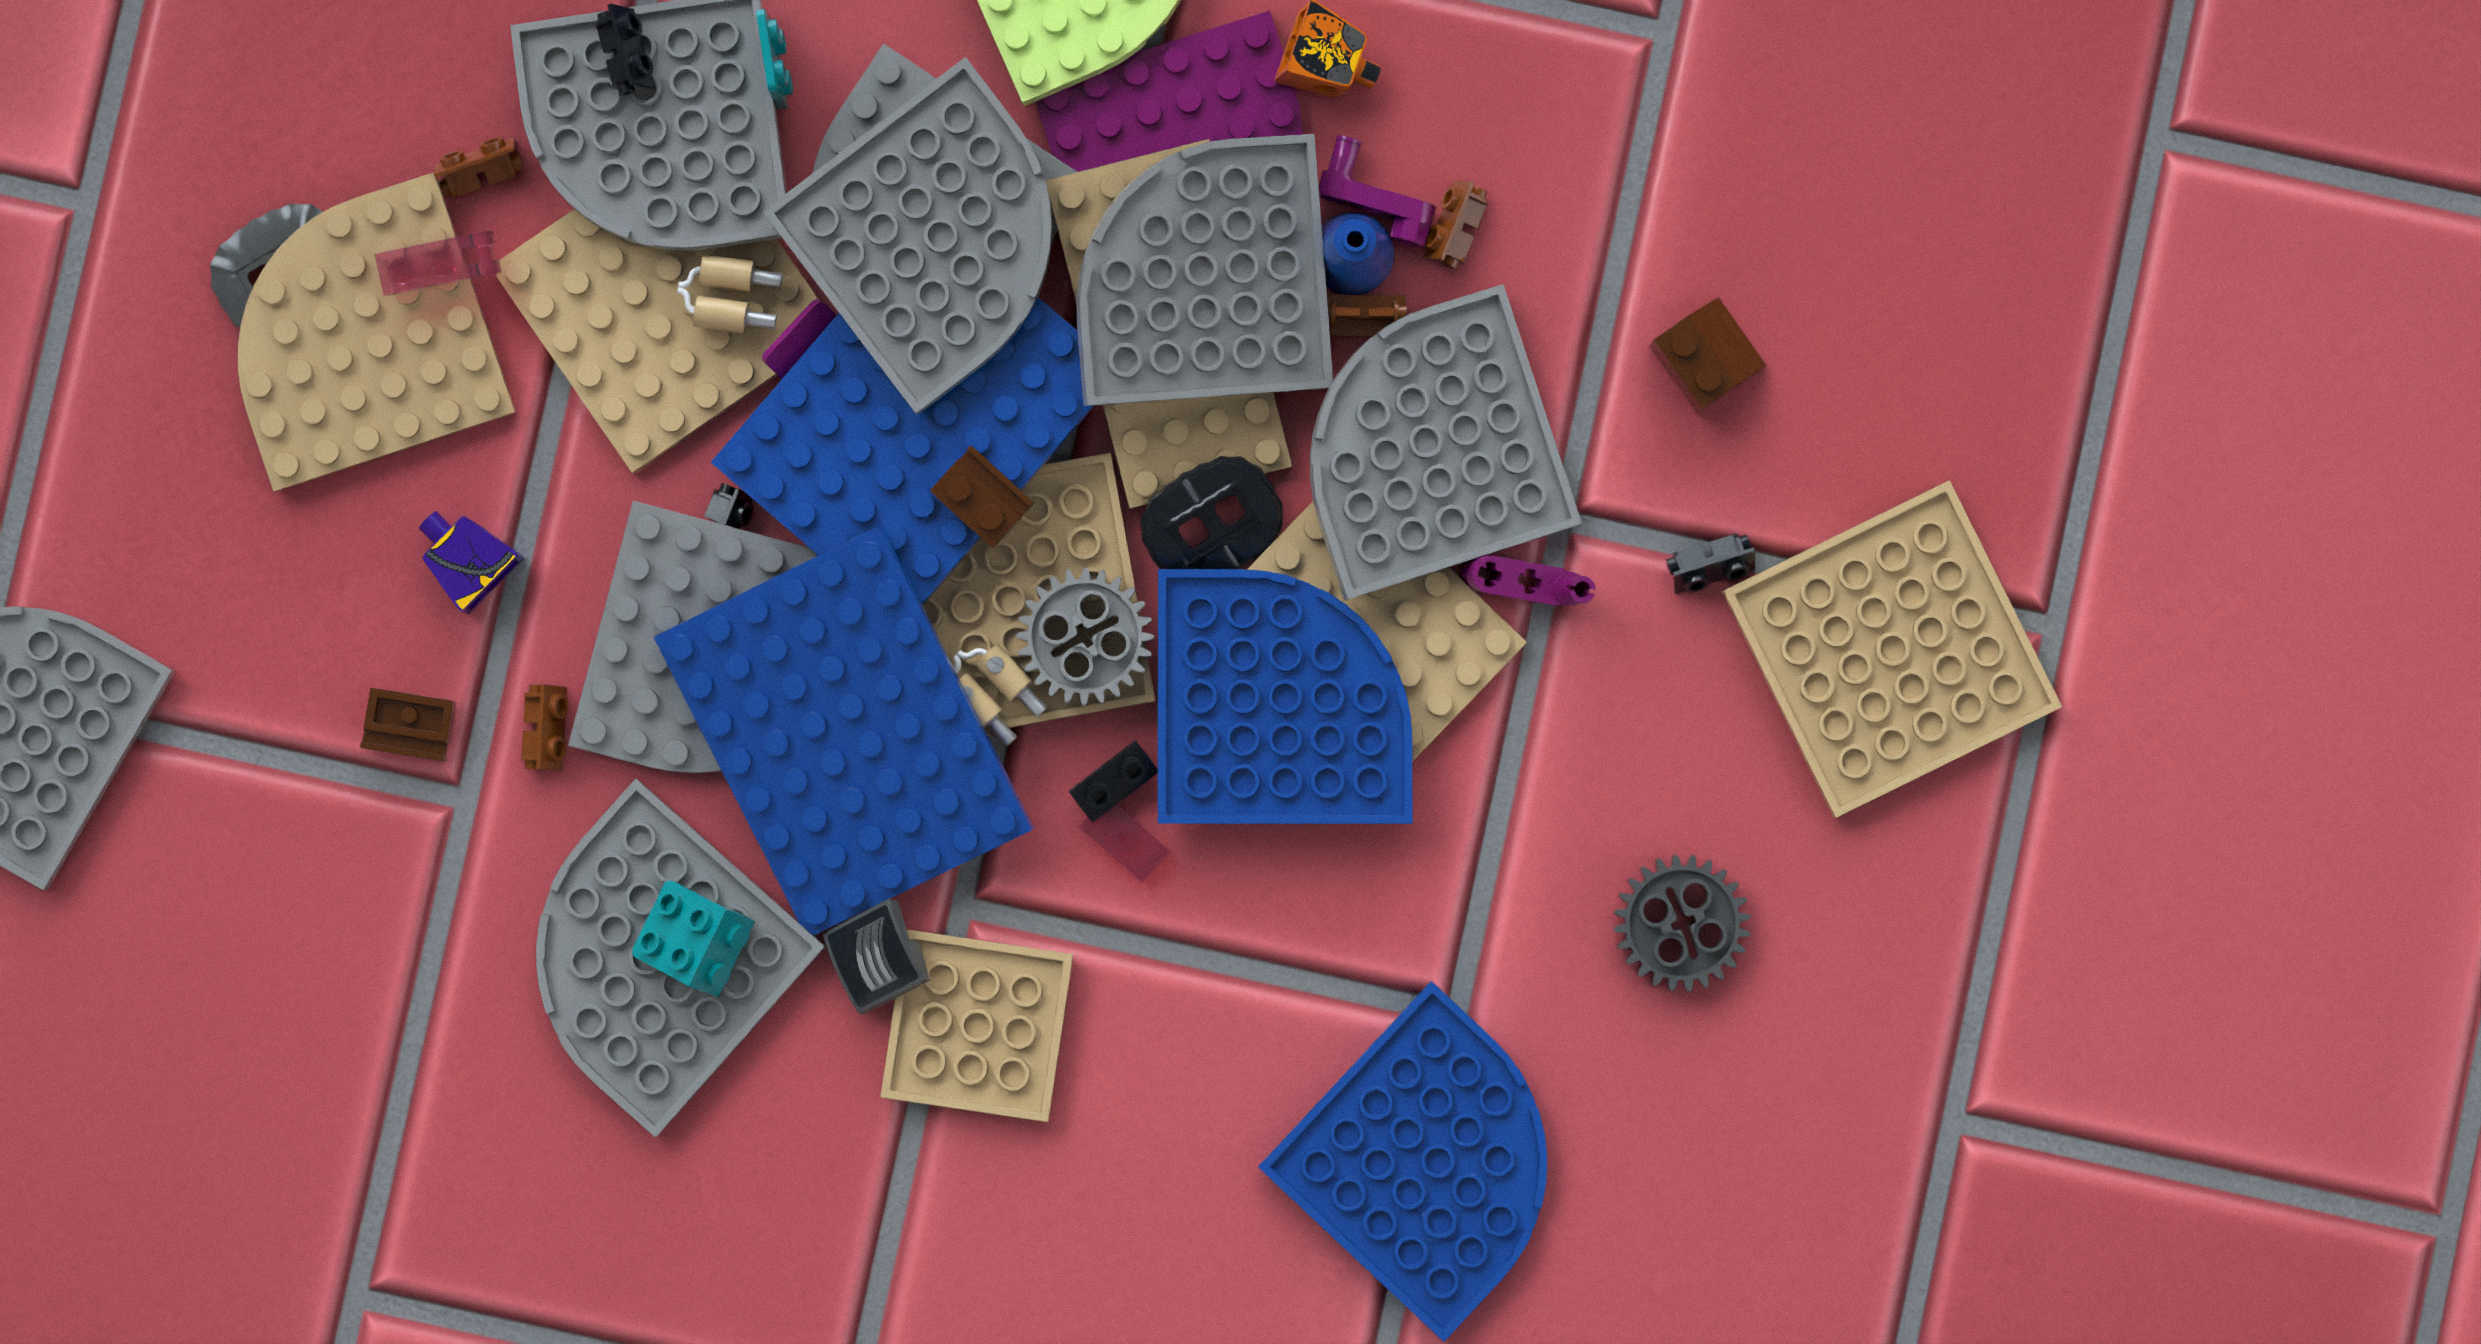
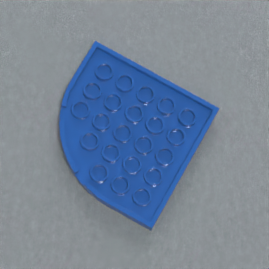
[1158,569,1413,824]
[1258,981,1547,1342]

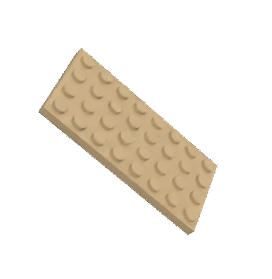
[1045,139,1292,508]

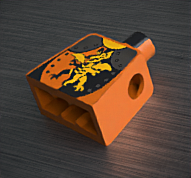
[1274,0,1381,98]

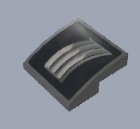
[823,899,930,1015]

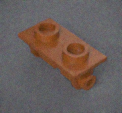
[434,136,524,198]
[1423,181,1488,270]
[1327,295,1407,337]
[521,684,569,771]

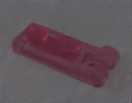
[375,231,502,296]

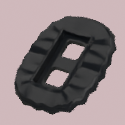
[1140,456,1283,569]

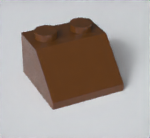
[1649,297,1767,414]

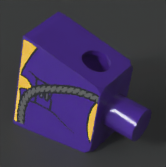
[419,511,524,615]

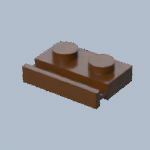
[929,445,1035,549]
[360,688,456,762]

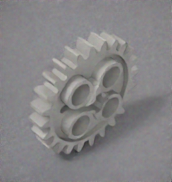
[1016,568,1154,706]

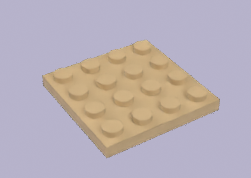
[880,929,1074,1122]

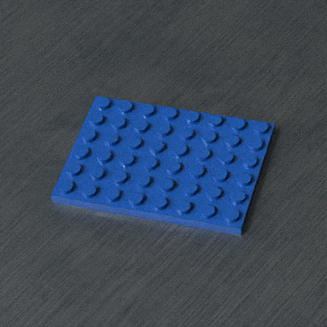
[711,297,1095,606]
[654,525,1034,935]

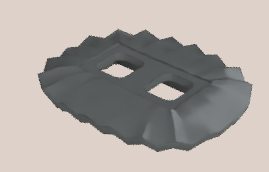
[210,203,323,327]

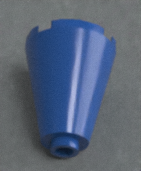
[1322,212,1394,295]

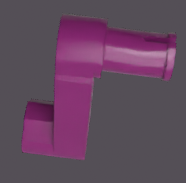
[1318,135,1436,248]
[1460,555,1596,606]

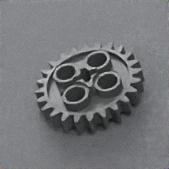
[1613,855,1751,992]

